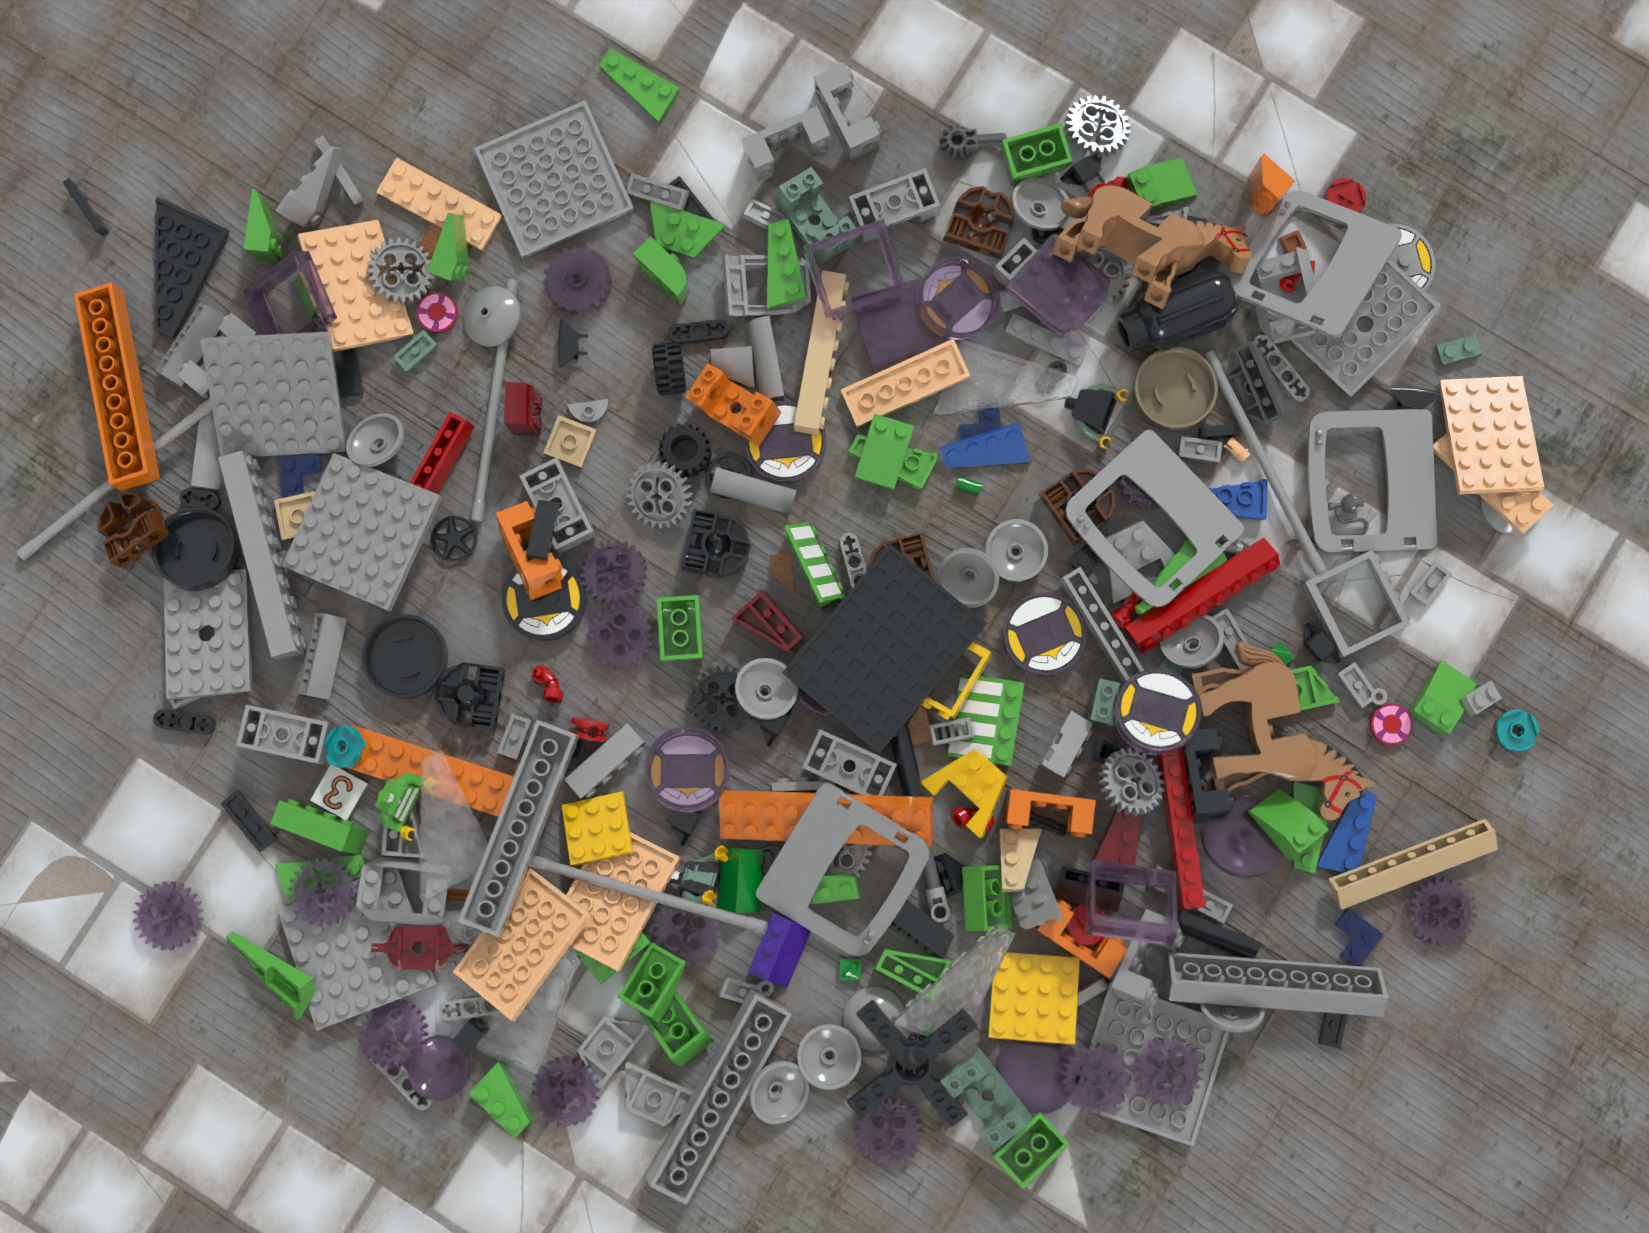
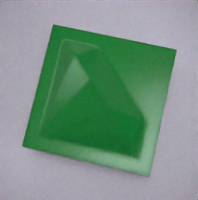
[1269,642,1294,665]
[840,958,861,980]

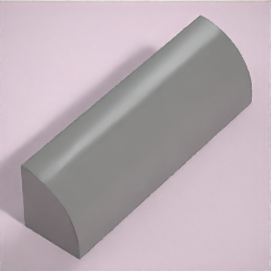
[155,302,224,387]
[746,316,785,401]
[191,411,223,491]
[710,467,797,515]
[297,613,347,700]

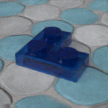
[959,402,1001,440]
[277,453,323,498]
[1335,908,1383,966]

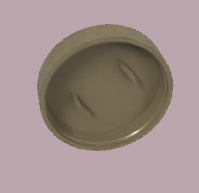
[1133,347,1218,431]

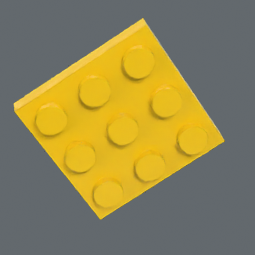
[562,791,634,867]

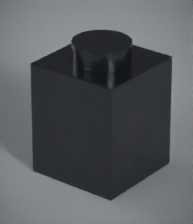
[452,1017,489,1054]

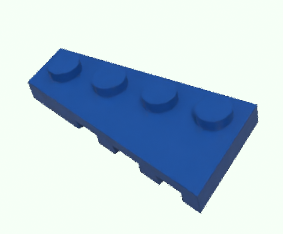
[940,422,1031,468]
[1209,479,1268,521]
[1317,791,1377,873]

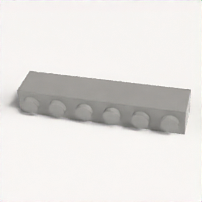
[1059,567,1146,686]

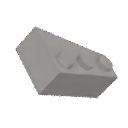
[1038,711,1093,779]
[381,804,428,858]

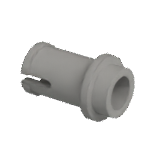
[1218,538,1244,556]

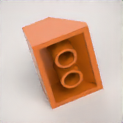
[1249,154,1295,217]

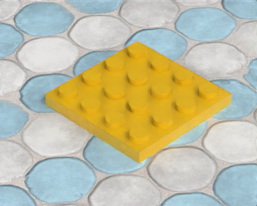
[989,952,1080,1045]

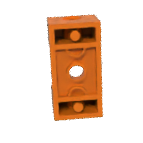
[685,363,782,447]
[496,501,564,600]
[1003,789,1096,838]
[1034,899,1128,979]

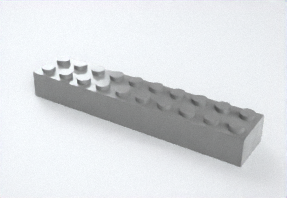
[218,451,308,661]
[458,720,580,937]
[1165,952,1388,1017]
[646,989,792,1205]

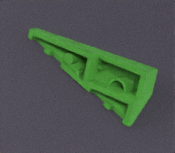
[1134,539,1227,614]
[226,932,316,1020]

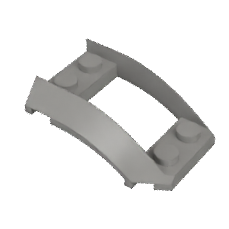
[1250,247,1320,344]
[721,255,811,316]
[355,857,451,927]

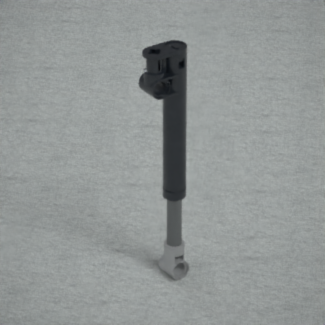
[891,721,950,922]

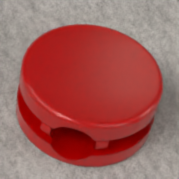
[569,717,609,742]

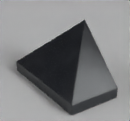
[934,852,966,897]

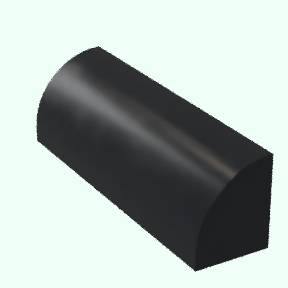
[1174,910,1262,958]

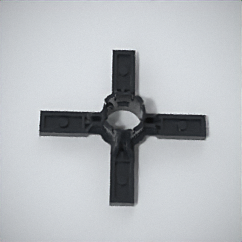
[847,999,978,1128]

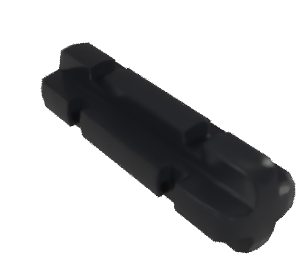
[1029,812,1067,836]

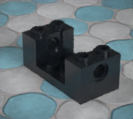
[1181,728,1234,824]

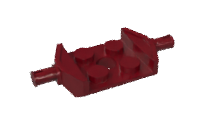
[371,926,468,970]

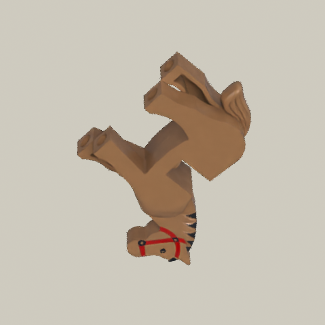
[1053,186,1252,309]
[1189,642,1376,821]

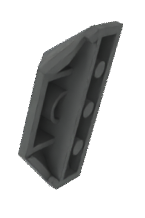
[1226,341,1285,425]

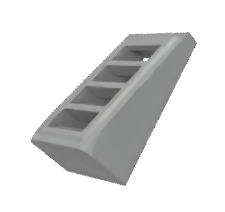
[929,717,974,746]

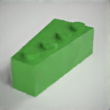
[270,799,370,855]

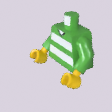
[375,773,440,841]

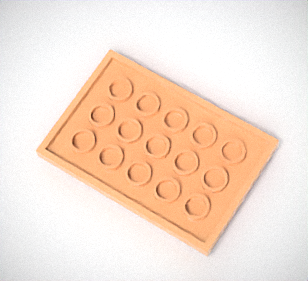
[297,220,413,352]
[1438,376,1544,495]
[567,833,681,972]
[453,868,592,1022]

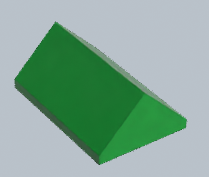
[718,846,764,913]

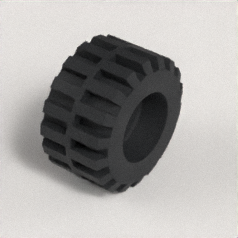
[652,341,686,396]
[658,423,712,478]

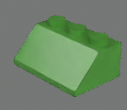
[962,865,1012,931]

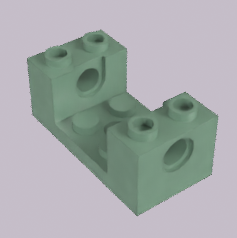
[773,167,859,265]
[1087,678,1181,731]
[941,1048,1032,1150]

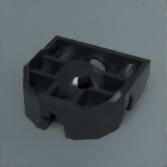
[681,509,751,578]
[434,662,506,730]

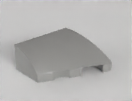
[710,346,755,389]

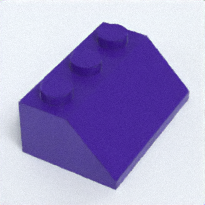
[748,912,811,987]

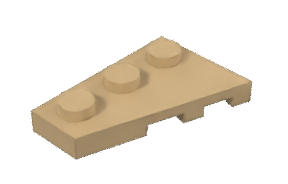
[999,829,1042,892]

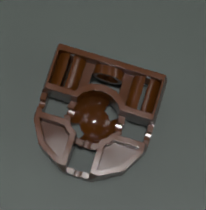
[943,186,1014,260]
[1038,469,1115,546]
[97,491,169,568]
[867,532,935,580]

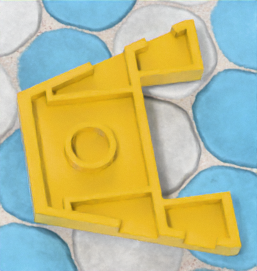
[921,749,1007,838]

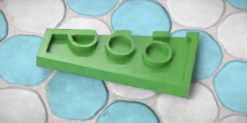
[600,49,680,124]
[767,219,808,309]
[848,434,940,491]
[275,854,366,904]
[769,868,860,905]

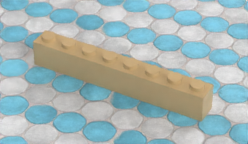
[794,270,849,435]
[1329,819,1498,910]

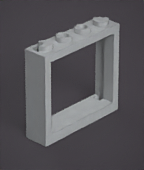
[1301,550,1411,658]

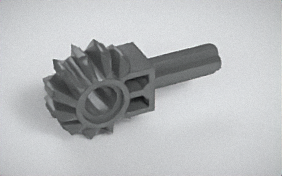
[939,124,1007,160]

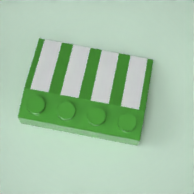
[784,522,845,610]
[947,674,1024,767]

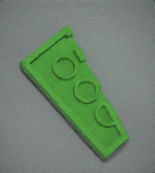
[1292,781,1328,874]

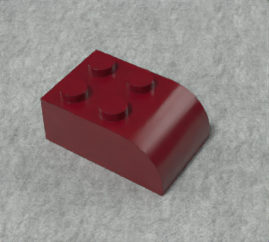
[504,382,543,436]

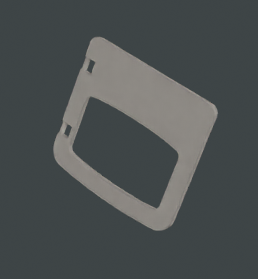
[1231,191,1402,338]
[1307,409,1437,553]
[1065,430,1244,607]
[756,783,930,956]

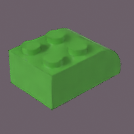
[1000,123,1073,185]
[633,236,689,306]
[657,595,704,662]
[991,1111,1070,1189]

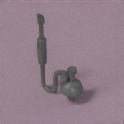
[1285,494,1369,546]

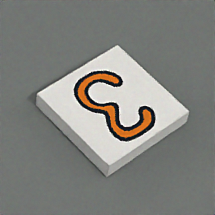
[310,765,369,820]

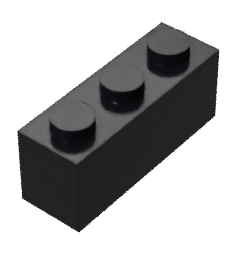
[1055,866,1124,912]
[890,900,955,957]

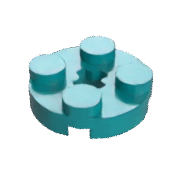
[1494,709,1539,752]
[324,725,366,768]

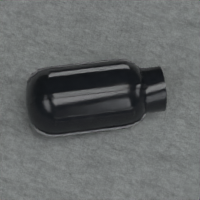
[1116,269,1239,352]

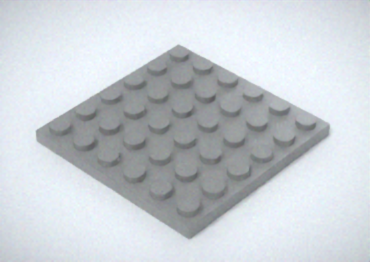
[474,100,635,259]
[200,332,346,457]
[282,453,443,612]
[278,868,439,1030]
[1070,981,1229,1147]

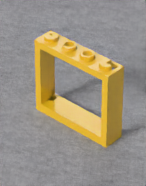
[921,642,992,720]

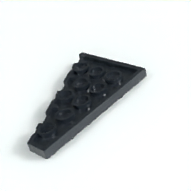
[154,197,230,340]

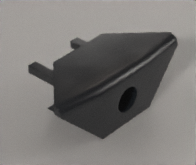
[1060,154,1105,193]
[558,319,588,368]
[1390,387,1441,410]
[1297,623,1341,667]
[752,704,795,747]
[664,805,704,846]

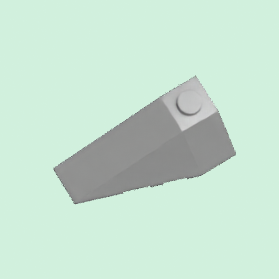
[275,146,343,228]

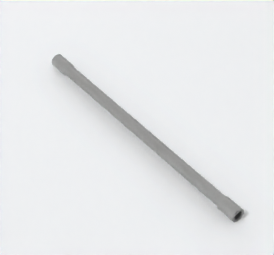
[470,279,518,522]
[1203,350,1327,575]
[17,397,212,560]
[529,855,768,934]

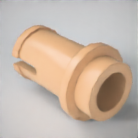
[1224,437,1251,463]

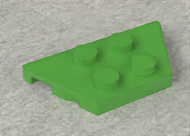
[650,201,726,259]
[1291,665,1340,711]

